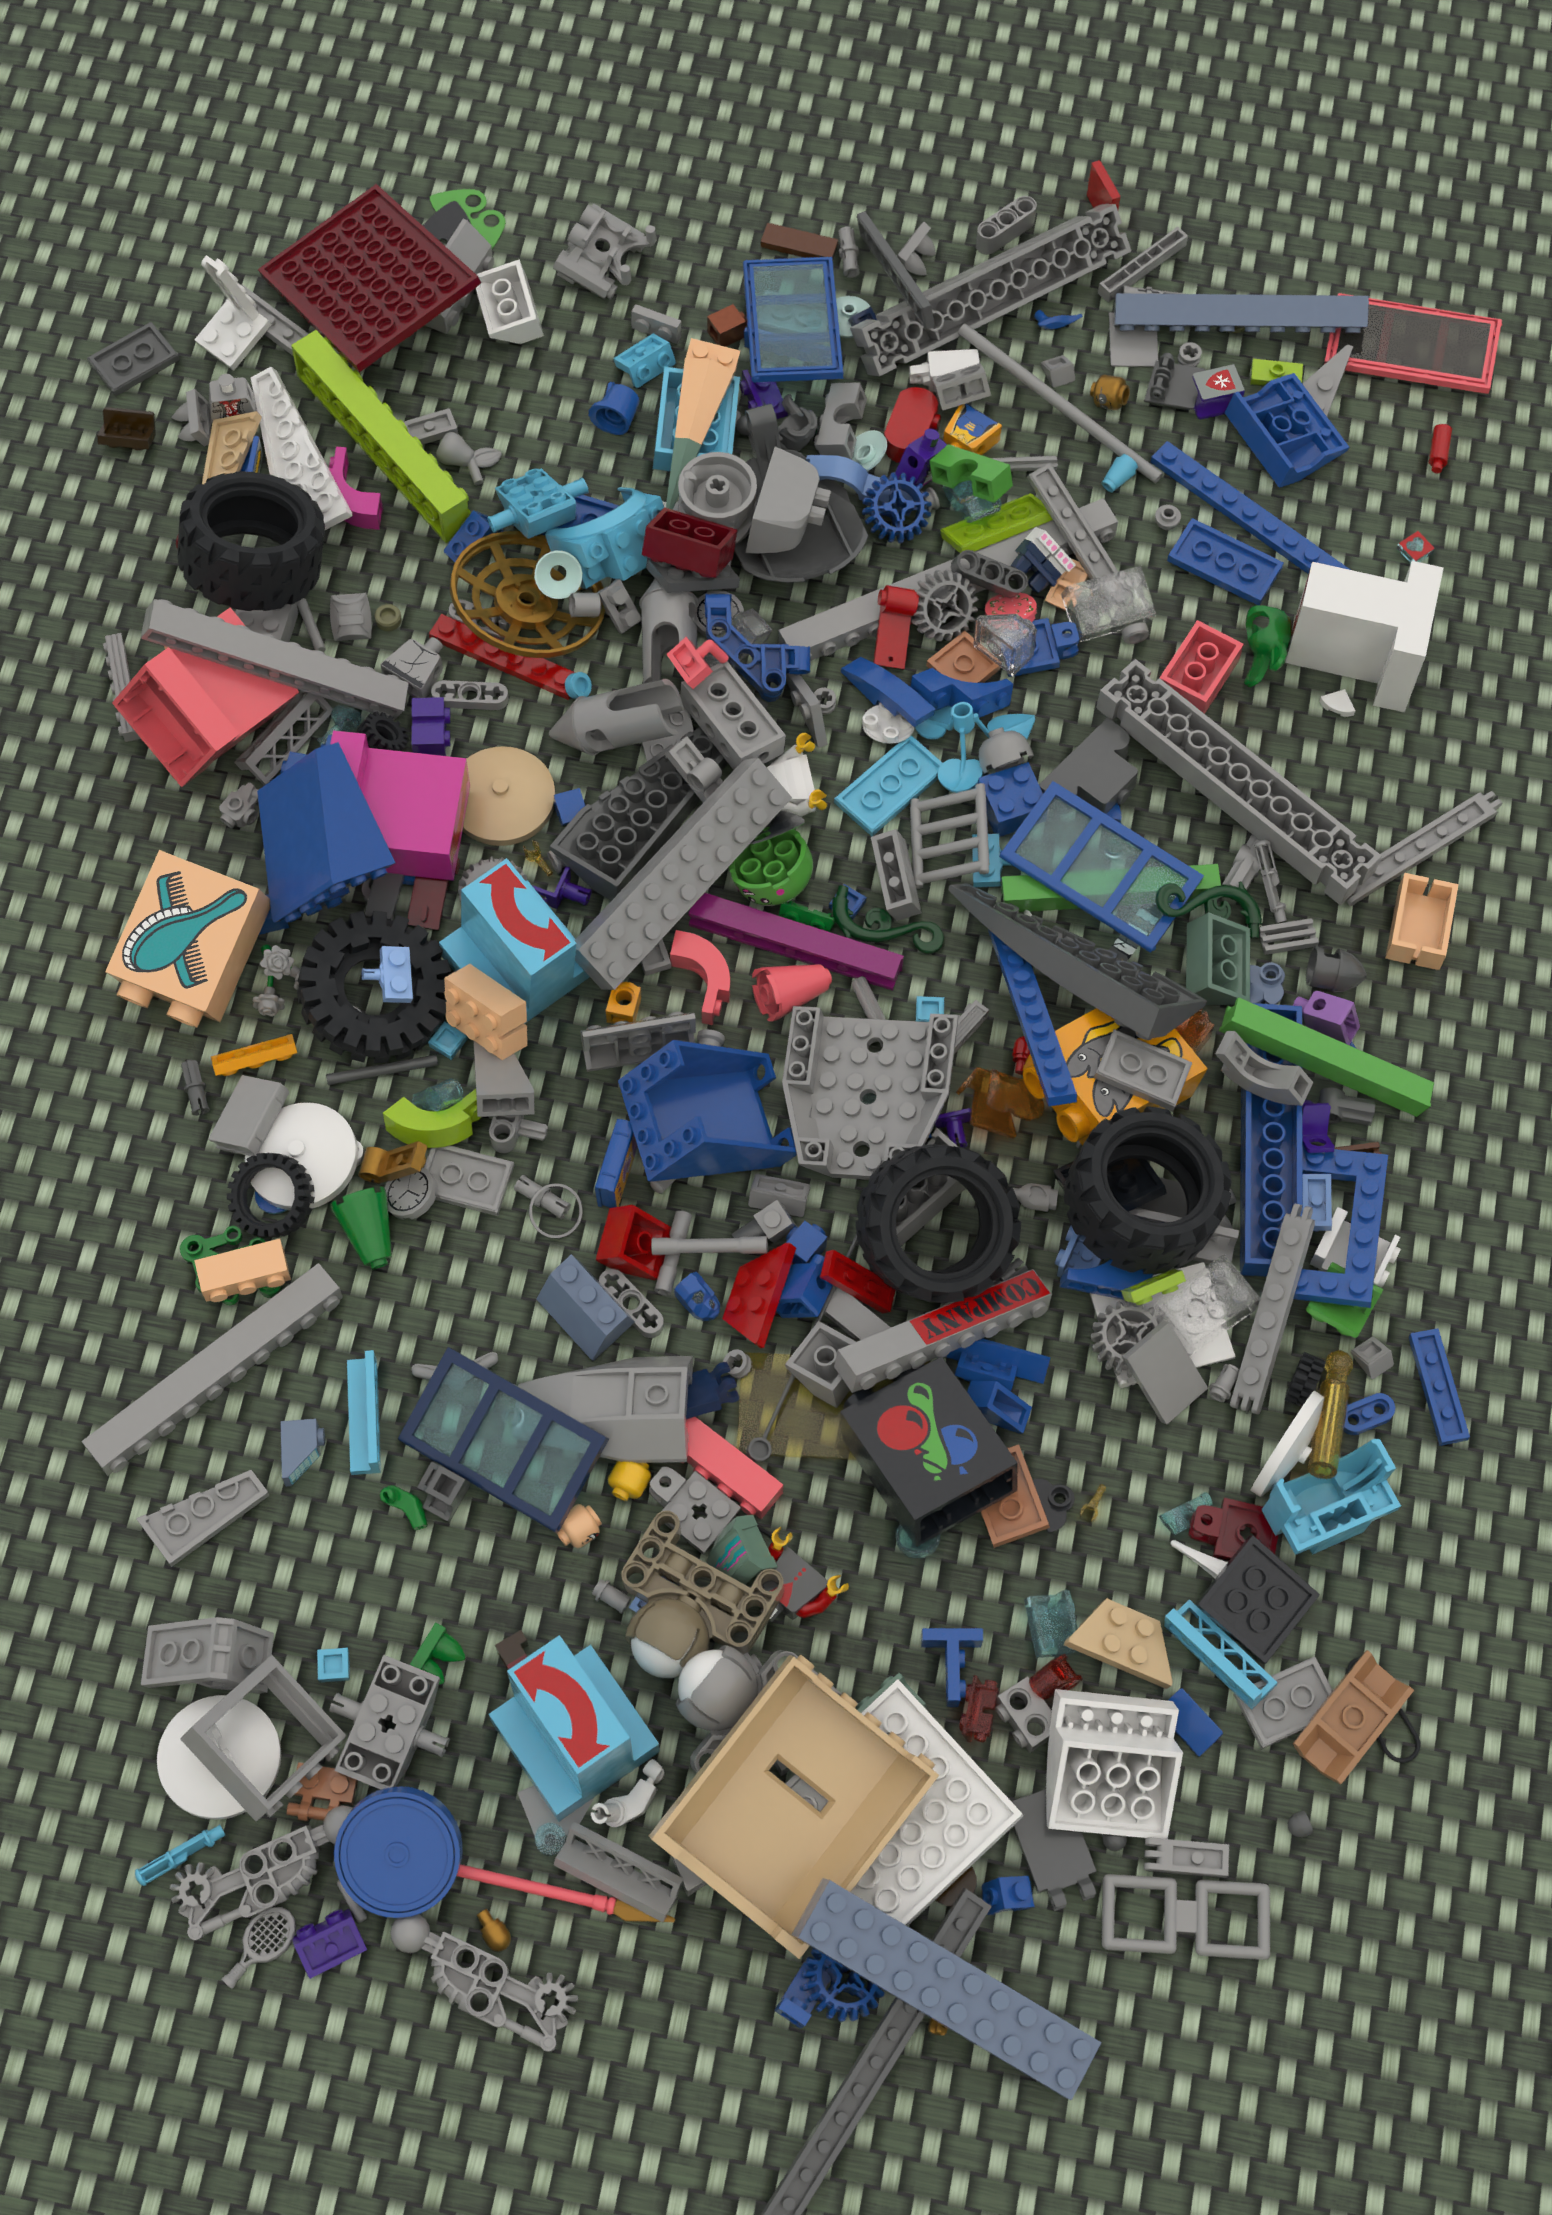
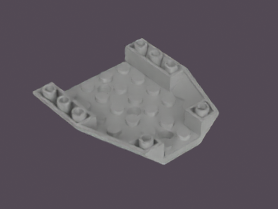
[782,1006,959,1180]

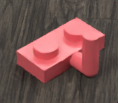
[666,637,729,689]

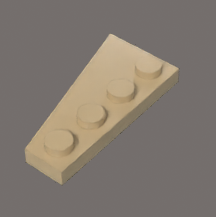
[202,411,262,484]

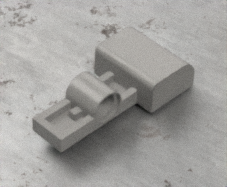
[665,736,723,803]

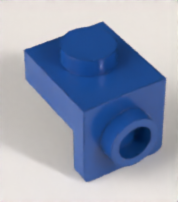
[982,1876,1035,1915]

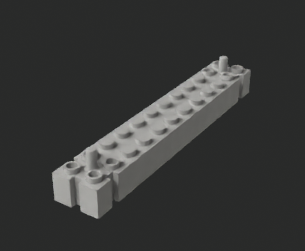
[850,204,1131,376]
[1096,659,1382,906]

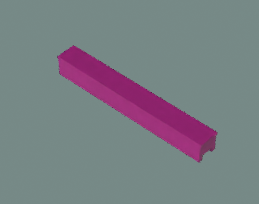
[688,893,904,991]

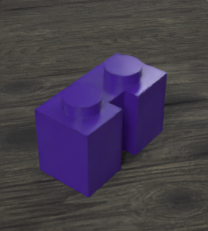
[411,697,451,756]

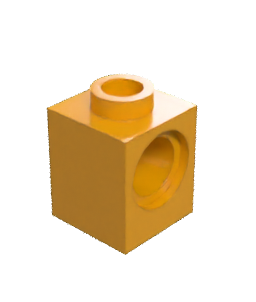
[606,982,641,1024]

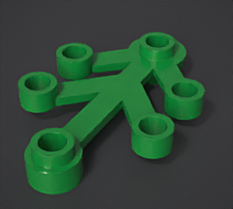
[180,1226,282,1306]

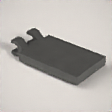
[1011,1789,1096,1912]

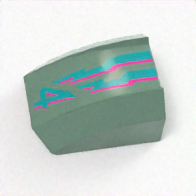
[707,1515,778,1588]

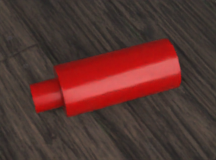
[1429,424,1452,473]

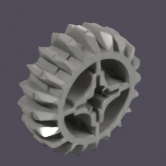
[911,570,978,641]
[1091,1300,1163,1378]

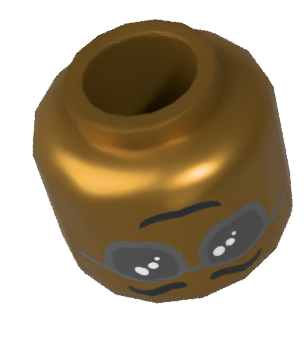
[1090,375,1130,410]

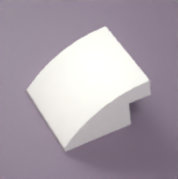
[1046,1689,1183,1839]

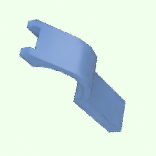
[806,455,913,517]

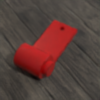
[873,585,919,670]

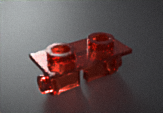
[960,1675,999,1743]

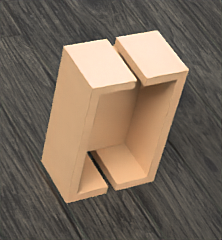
[1385,873,1459,970]
[444,964,528,1060]

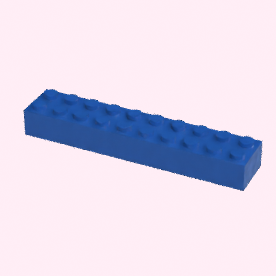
[1240,1003,1303,1277]

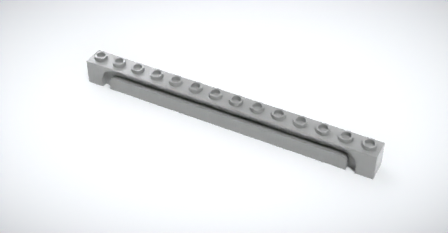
[778,498,1118,662]

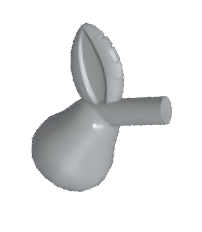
[436,432,502,486]

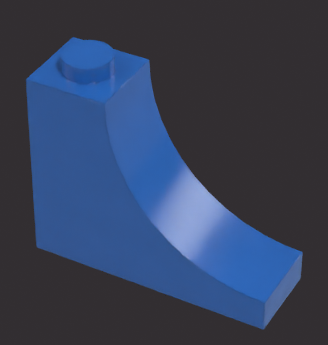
[1060,1259,1153,1300]

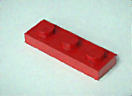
[820,1250,896,1314]

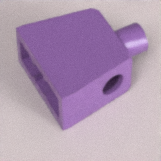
[1293,991,1360,1045]

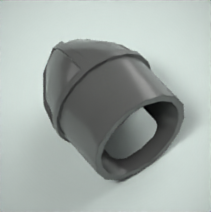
[1306,946,1367,992]

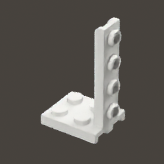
[195,255,272,371]

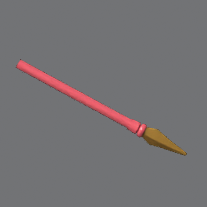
[457,1864,675,1922]

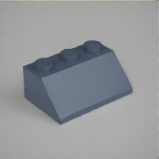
[537,1254,635,1361]

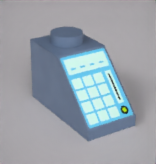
[281,1419,325,1486]

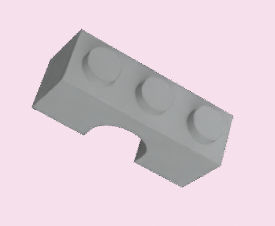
[815,383,867,460]

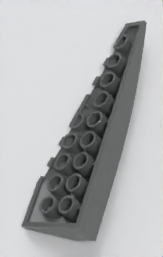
[550,696,768,901]

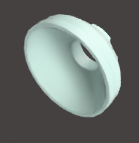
[535,550,582,599]

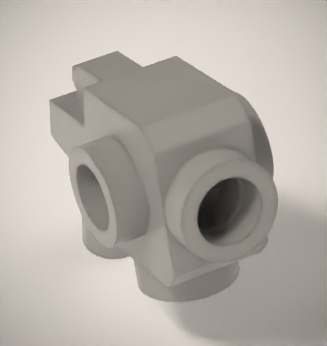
[219,782,258,828]

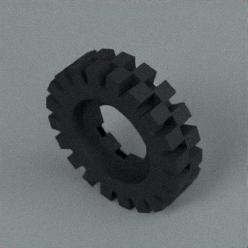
[297,911,451,1063]

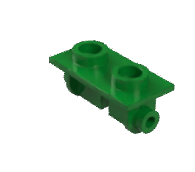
[779,900,836,932]

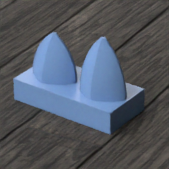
[1303,1174,1332,1232]

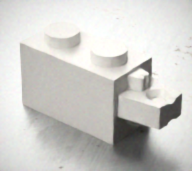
[909,349,980,392]

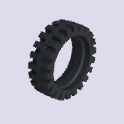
[227,1153,315,1238]

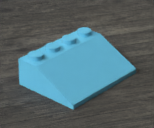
[653,367,740,471]

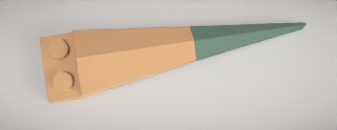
[666,338,740,510]

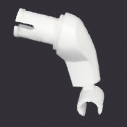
[591,1759,665,1827]

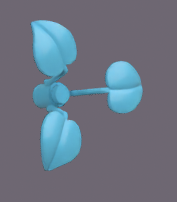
[915,702,1035,793]

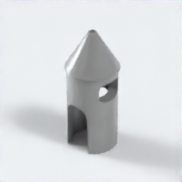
[639,579,698,684]
[549,679,684,755]

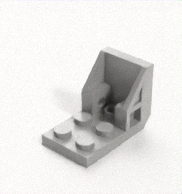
[141,1617,274,1694]

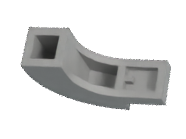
[1216,1031,1313,1106]

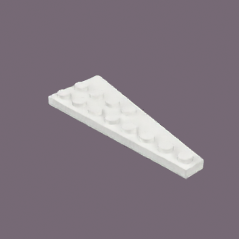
[251,367,352,530]

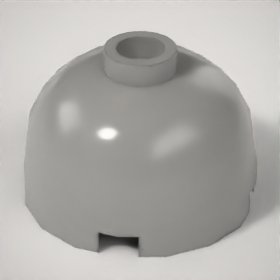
[978,727,1034,775]

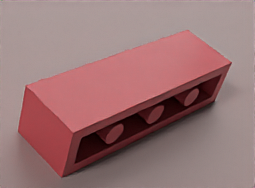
[680,1417,784,1519]

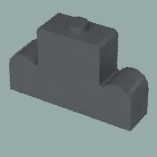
[1039,717,1138,815]

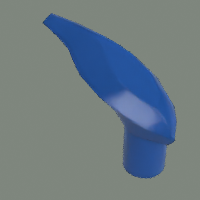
[1034,310,1083,329]

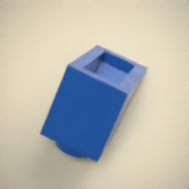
[967,1381,1032,1434]

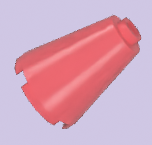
[752,964,832,1022]

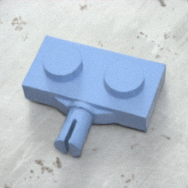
[362,946,413,1003]

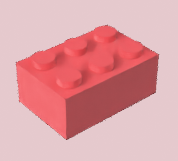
[1160,620,1244,714]

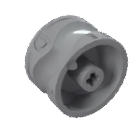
[678,452,757,544]

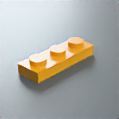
[211,1034,297,1076]

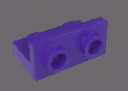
[739,369,788,419]
[292,1909,367,1979]

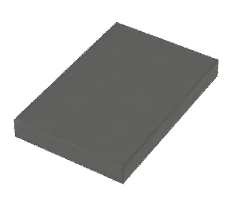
[87,322,179,397]

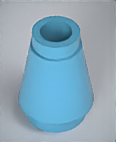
[1101,454,1138,493]

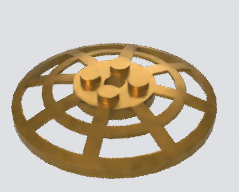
[450,531,605,658]

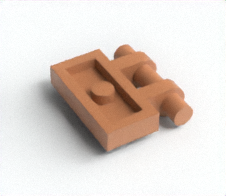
[287,1762,358,1821]

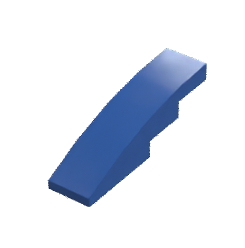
[840,657,935,727]

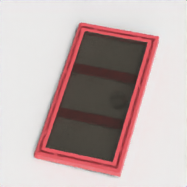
[1324,293,1502,394]

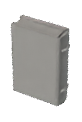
[208,1075,289,1156]

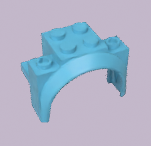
[545,487,664,589]
[1262,1439,1401,1555]

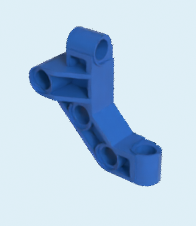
[705,594,810,702]

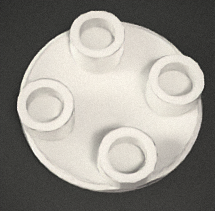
[862,702,915,744]

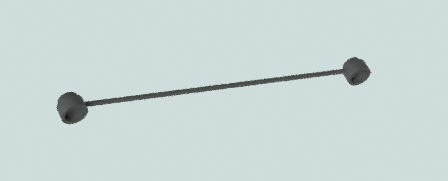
[746,1233,858,1463]

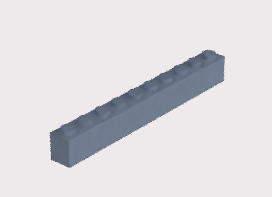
[1114,293,1369,333]

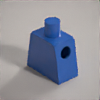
[776,1254,833,1318]

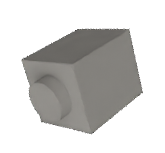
[753,1200,797,1243]

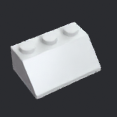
[476,260,544,344]

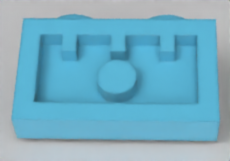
[613,333,676,388]

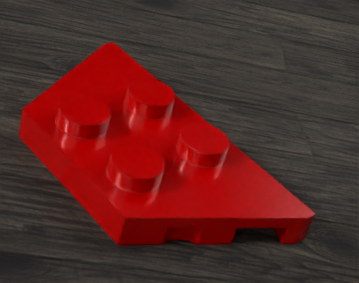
[722,1243,796,1348]

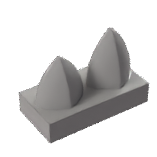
[897,222,936,275]
[172,389,211,446]

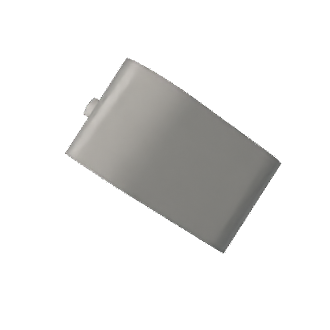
[489,1115,548,1153]

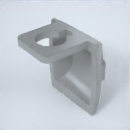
[330,593,372,641]

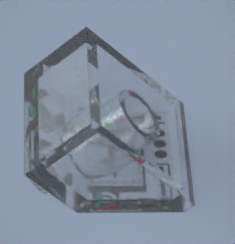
[973,614,1037,676]

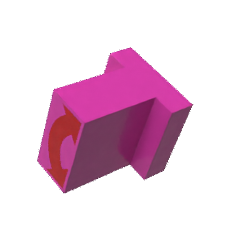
[330,730,470,880]

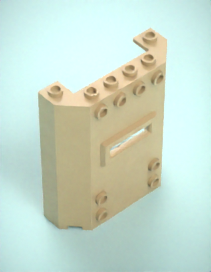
[649,1655,939,1959]

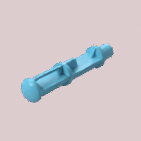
[135,1825,226,1886]

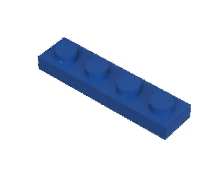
[1408,1328,1470,1446]

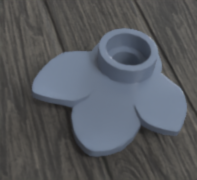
[1250,962,1285,1004]

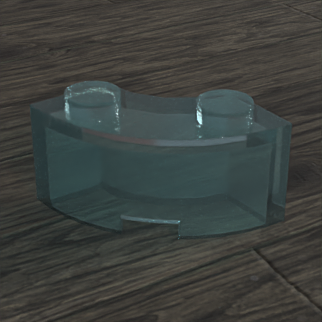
[942,480,1001,523]

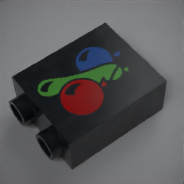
[840,1357,1018,1547]

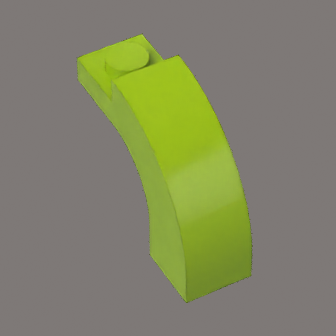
[383,1089,481,1148]

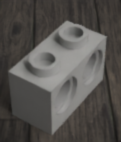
[932,363,991,411]
[995,1676,1052,1753]

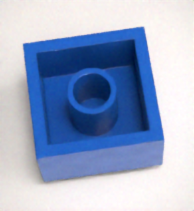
[978,762,1049,837]

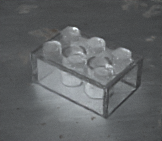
[1061,566,1156,642]
[1154,1254,1260,1356]

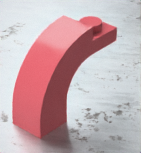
[670,930,730,1025]

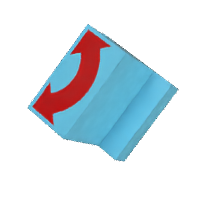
[439,858,590,1024]
[489,1635,660,1822]

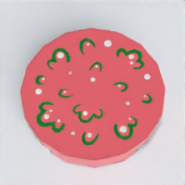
[985,593,1037,630]

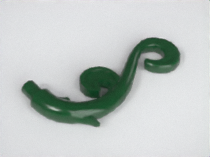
[1155,881,1262,939]
[832,885,944,954]

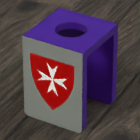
[1192,364,1245,420]

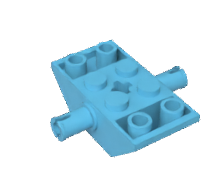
[487,468,589,539]

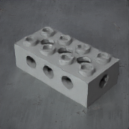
[680,661,786,770]

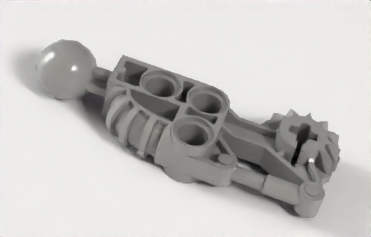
[170,1805,353,1940]
[390,1914,578,2052]

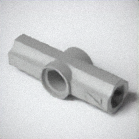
[1222,834,1270,890]

